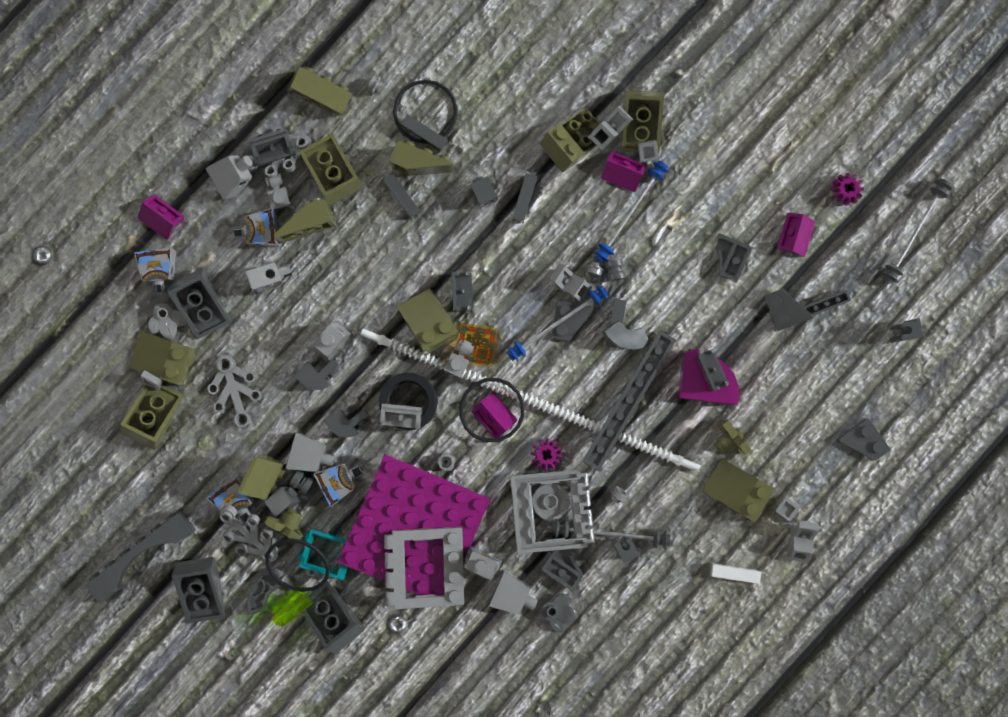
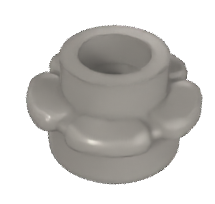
[367,76,383,95]
[586,262,605,278]
[437,452,456,471]
[610,486,628,504]

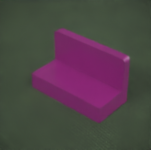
[601,151,646,192]
[138,194,184,240]
[777,213,815,257]
[471,392,518,439]

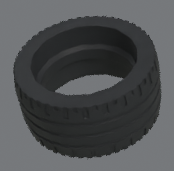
[379,373,438,431]

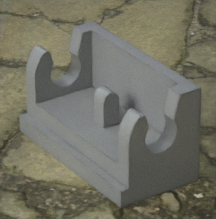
[380,404,422,429]

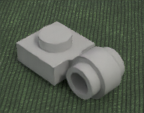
[265,173,291,211]
[443,340,474,379]

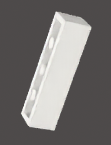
[710,563,761,584]

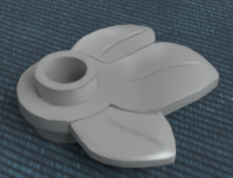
[148,303,187,340]

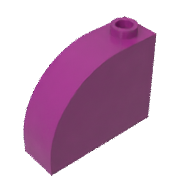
[678,349,739,405]

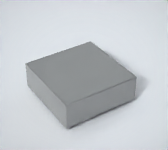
[638,140,659,163]
[141,370,162,391]
[772,495,800,523]

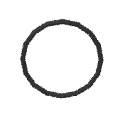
[393,79,458,144]
[459,378,524,443]
[265,538,330,592]

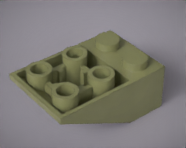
[539,107,600,172]
[389,140,454,176]

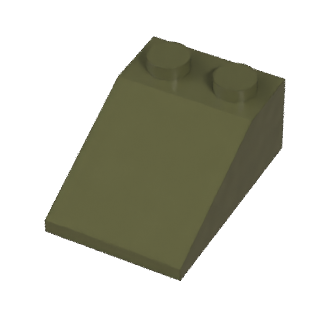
[621,90,664,154]
[299,133,363,206]
[274,198,336,243]
[396,288,458,356]
[129,331,196,385]
[120,384,184,450]
[237,454,286,500]
[702,458,775,523]

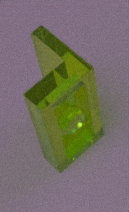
[270,585,313,627]

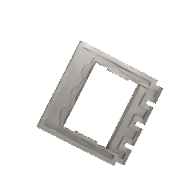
[510,470,595,554]
[384,527,464,609]

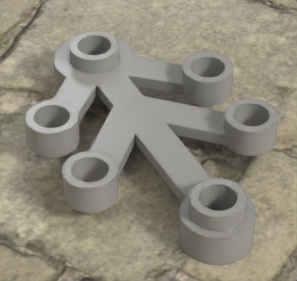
[246,127,312,178]
[207,355,262,427]
[219,505,278,562]

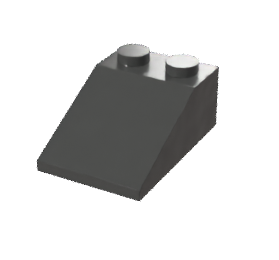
[167,268,231,339]
[172,557,225,623]
[298,581,365,655]

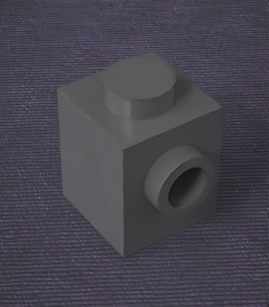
[470,176,498,208]
[265,486,300,517]

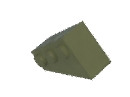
[286,66,352,116]

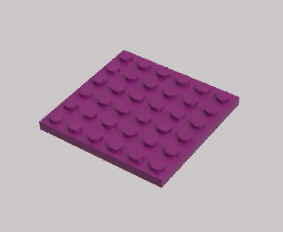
[337,453,491,595]

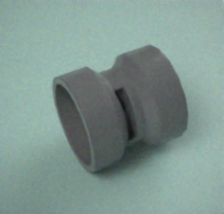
[604,259,626,282]
[289,470,315,496]

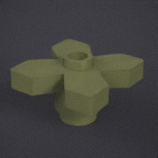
[714,420,752,455]
[264,507,306,540]

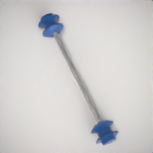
[593,161,669,263]
[506,285,609,362]

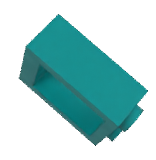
[298,528,349,580]

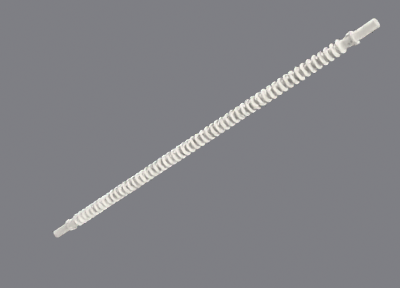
[360,329,701,472]

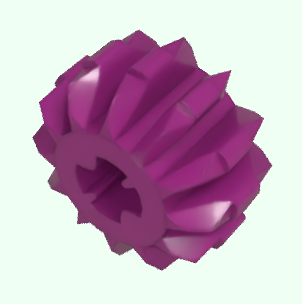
[830,173,864,206]
[530,438,563,471]

